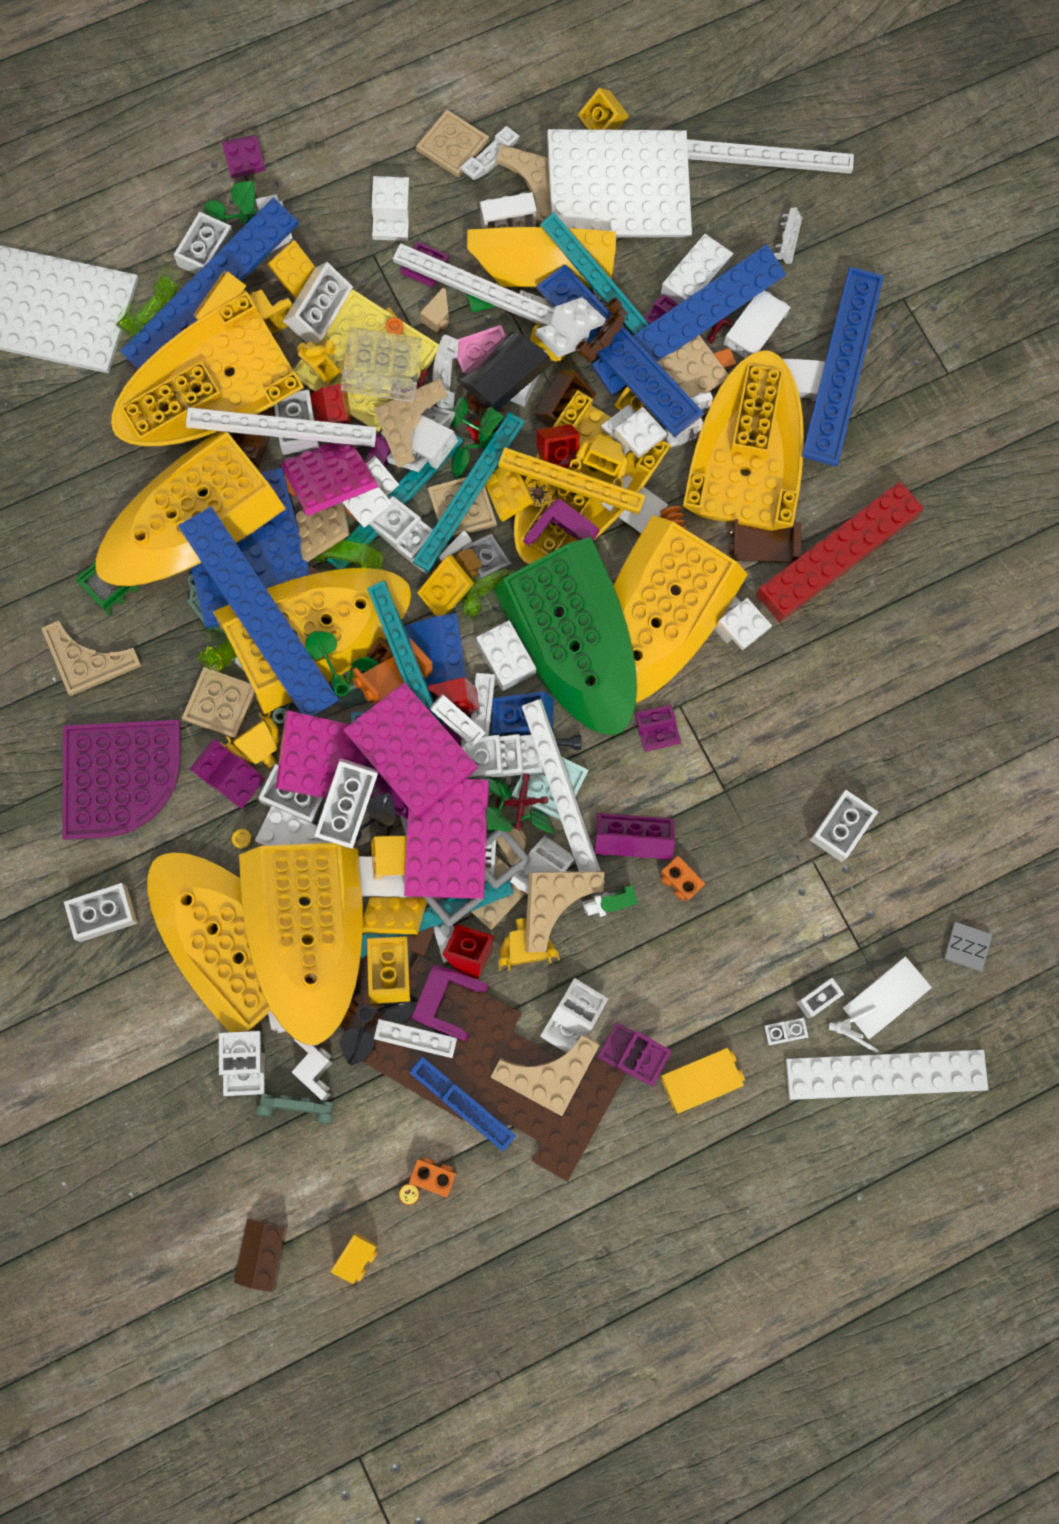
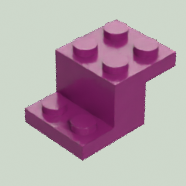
[222,134,266,179]
[189,738,265,809]
[598,1022,672,1087]

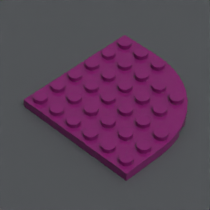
[62,720,181,840]

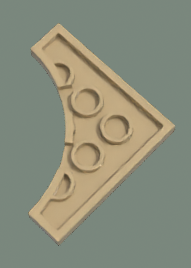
[496,145,551,224]
[374,379,448,468]
[41,621,141,696]
[525,871,604,952]
[491,1034,600,1116]

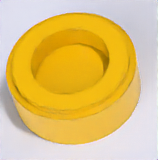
[232,829,252,849]

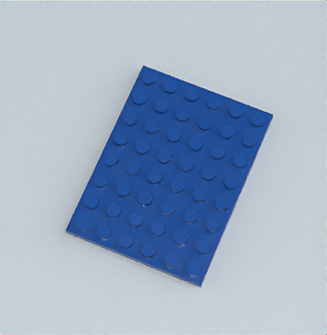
[191,468,310,629]

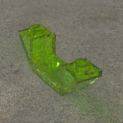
[116,274,178,337]
[312,540,384,569]
[463,568,516,618]
[196,640,237,671]

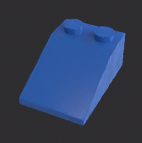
[492,691,554,736]

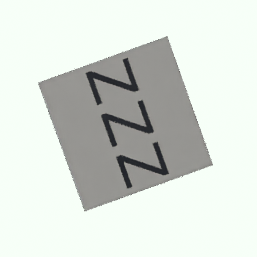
[943,922,993,972]

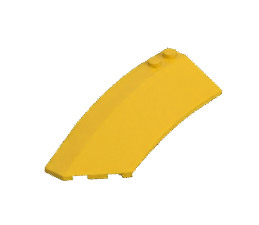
[467,227,616,290]

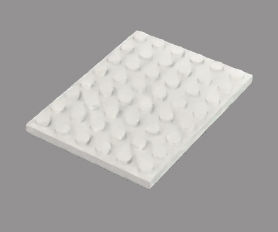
[547,129,692,237]
[0,245,139,374]

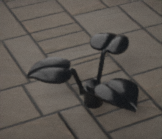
[355,793,398,841]
[340,980,418,1065]

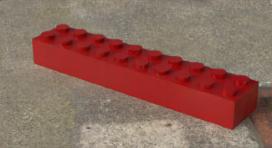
[756,481,924,623]

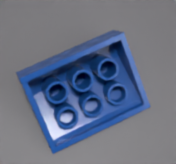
[404,613,466,697]

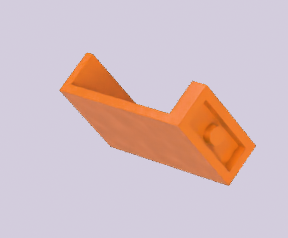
[352,638,432,705]

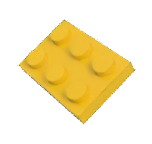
[267,240,315,300]
[485,468,534,521]
[417,555,474,616]
[362,897,427,934]

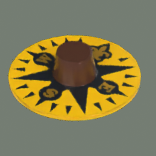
[527,481,552,507]

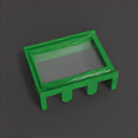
[75,560,140,616]

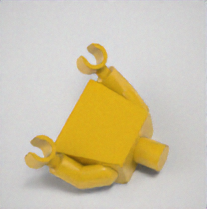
[297,340,353,385]
[569,434,628,487]
[220,712,279,769]
[499,918,560,971]

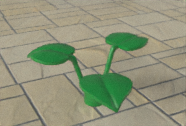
[203,180,259,268]
[451,397,504,480]
[305,630,379,696]
[484,777,555,834]

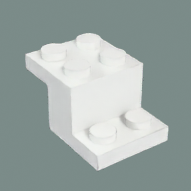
[372,176,410,241]
[535,297,606,357]
[663,392,713,448]
[601,404,667,458]
[342,456,399,528]
[714,596,772,651]
[510,835,575,894]
[540,978,608,1053]
[219,1031,265,1096]
[292,1039,333,1101]

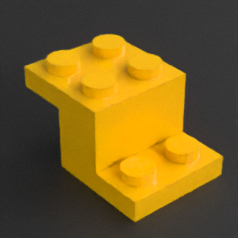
[249,290,292,335]

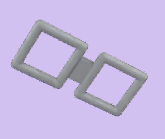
[424,830,530,927]

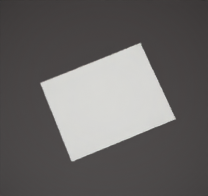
[601,475,668,533]

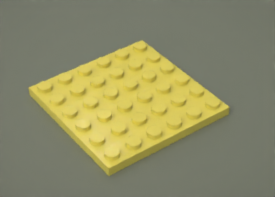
[293,289,439,434]

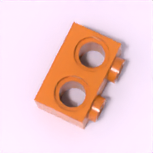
[660,856,705,902]
[409,1157,456,1197]

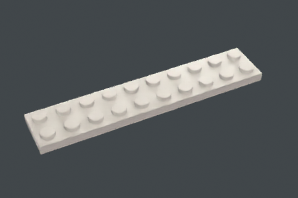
[785,1050,988,1100]

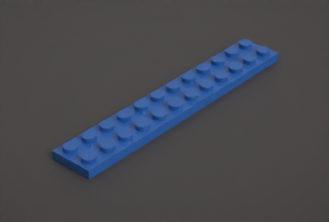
[120,197,299,369]
[591,244,786,395]
[537,265,703,438]
[801,266,884,467]
[178,506,339,716]

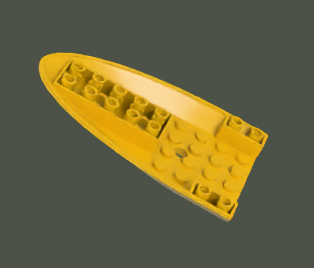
[111,292,304,446]
[683,350,804,531]
[514,390,671,565]
[96,431,286,586]
[592,515,748,703]
[213,568,411,715]
[239,843,363,1045]
[147,853,311,1033]

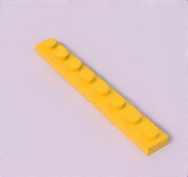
[498,448,645,515]

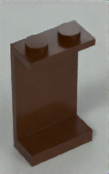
[729,519,801,563]

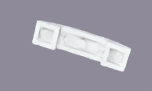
[460,126,519,180]
[433,335,459,411]

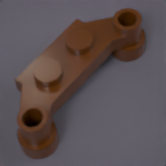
[575,297,627,362]

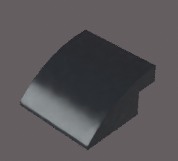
[456,332,552,411]

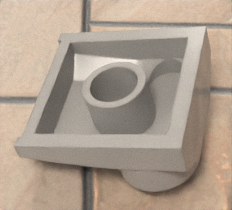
[460,534,512,582]

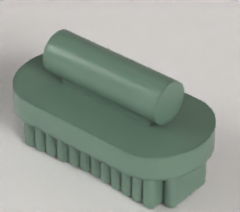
[336,683,368,709]

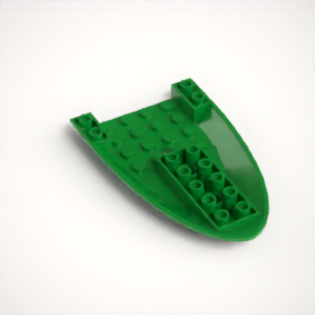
[493,537,637,735]

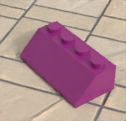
[595,813,675,860]

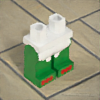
[582,881,638,917]

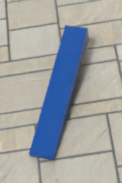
[408,1056,516,1152]

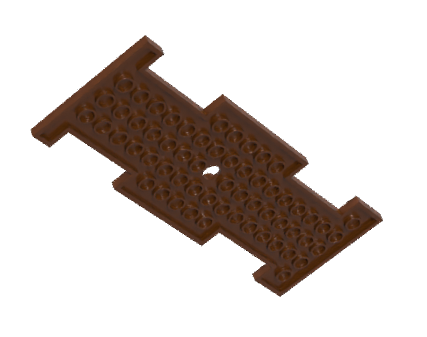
[305,955,626,1182]

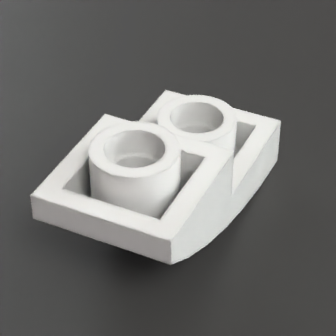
[765,1018,809,1045]

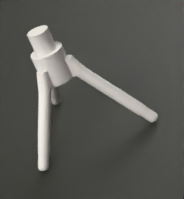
[829,1007,879,1053]

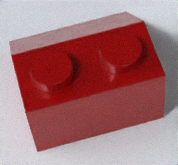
[311,384,352,424]
[537,424,580,469]
[428,677,480,715]
[443,924,494,980]

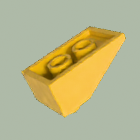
[193,271,246,320]
[367,937,410,1004]

